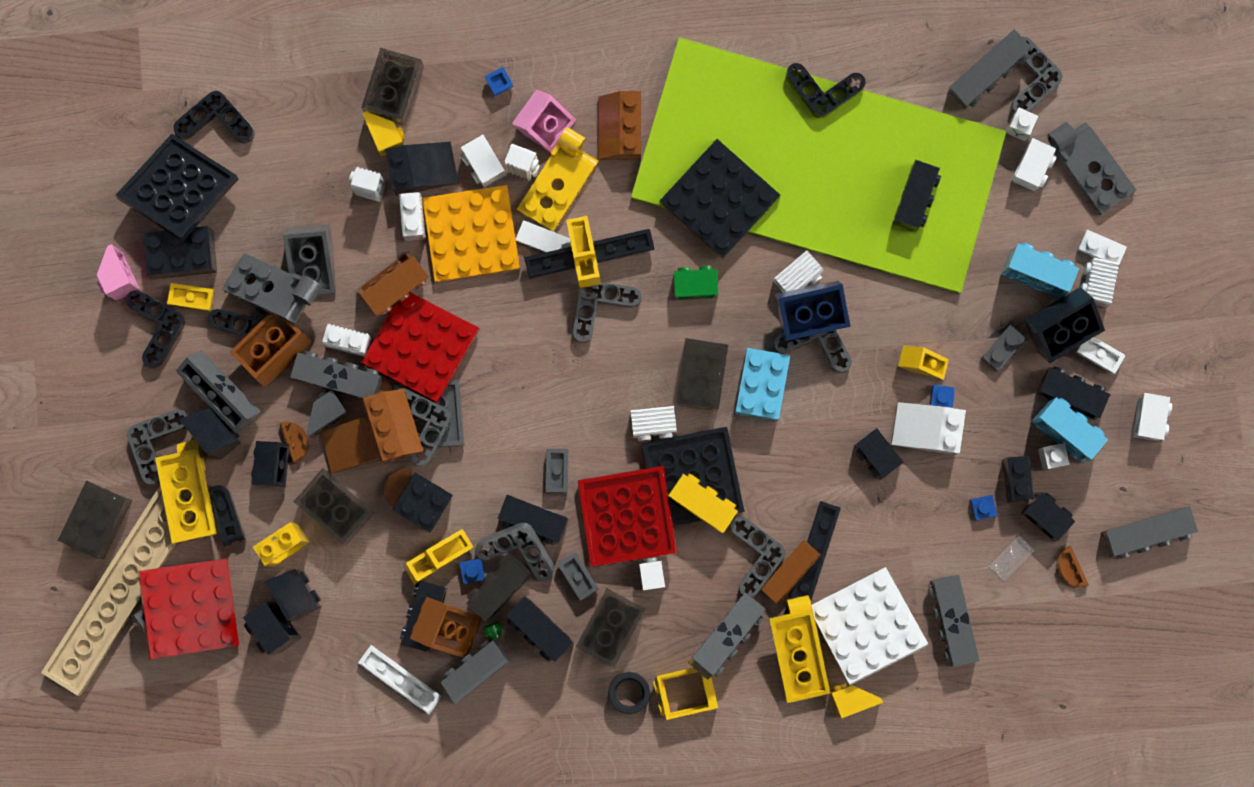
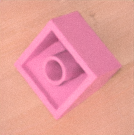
[512,89,576,153]
[97,244,140,301]

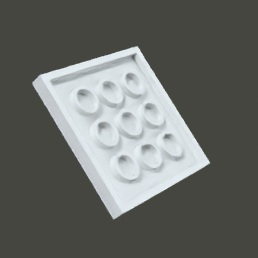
[812,567,928,686]

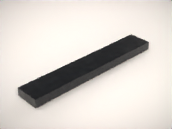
[524,229,655,279]
[783,501,841,615]

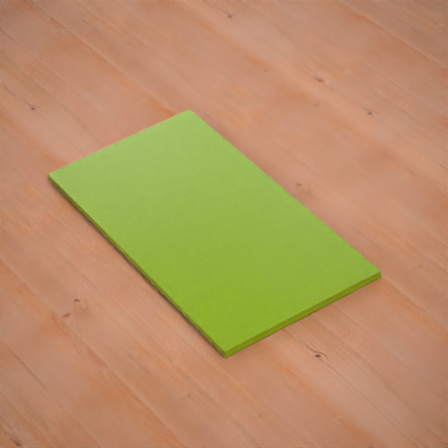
[631,37,1006,294]

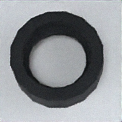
[608,672,650,714]

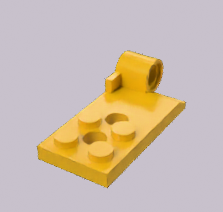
[517,127,599,232]
[155,440,217,544]
[769,595,830,703]

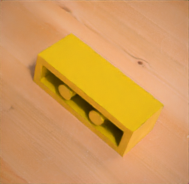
[668,474,738,534]

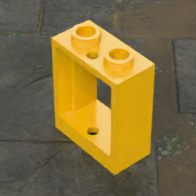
[253,522,311,567]
[653,667,718,720]

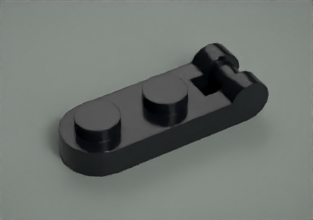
[209,485,246,547]

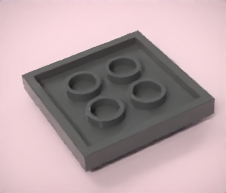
[394,380,465,449]

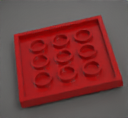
[361,292,480,404]
[578,466,677,567]
[138,559,239,660]

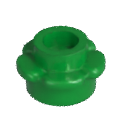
[483,622,504,640]

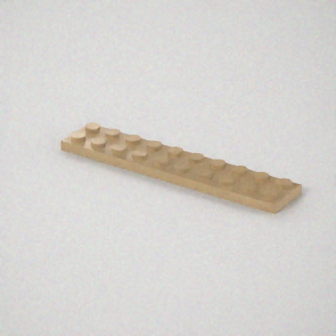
[41,485,195,696]

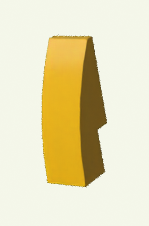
[566,216,601,288]
[403,529,474,585]

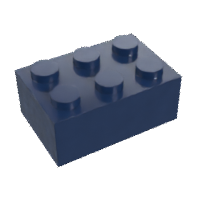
[775,280,851,341]

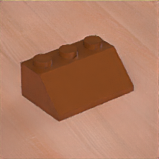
[599,91,641,160]
[357,251,429,316]
[230,313,312,388]
[362,389,423,464]

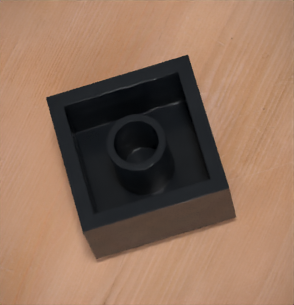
[392,472,453,533]

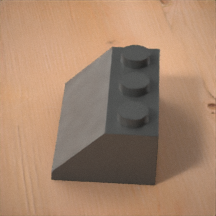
[441,640,510,704]

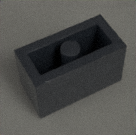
[854,428,904,480]
[251,441,290,488]
[1002,455,1034,503]
[1021,492,1076,542]

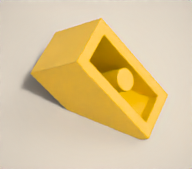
[362,112,406,156]
[898,345,949,380]
[830,682,883,718]

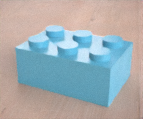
[1000,243,1079,299]
[735,348,790,422]
[1031,397,1108,463]

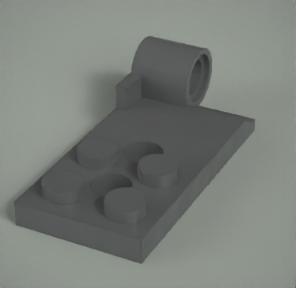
[1047,122,1136,215]
[222,253,322,324]

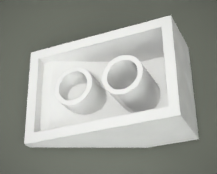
[891,402,966,455]

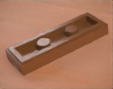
[761,540,821,604]

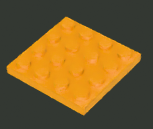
[423,185,520,283]

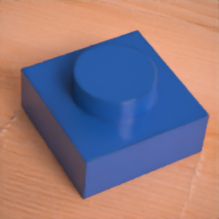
[484,67,514,97]
[930,385,955,408]
[970,495,997,521]
[460,558,486,584]

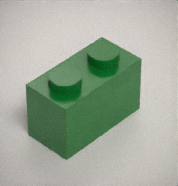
[673,266,719,300]

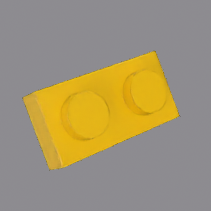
[167,283,215,311]

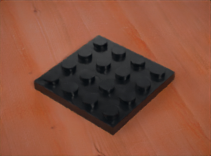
[116,134,239,242]
[659,139,781,259]
[642,427,745,526]

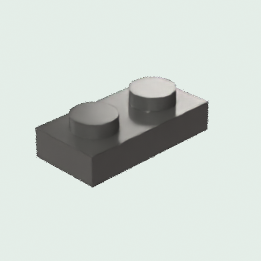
[981,325,1026,372]
[546,449,569,493]
[557,552,599,601]

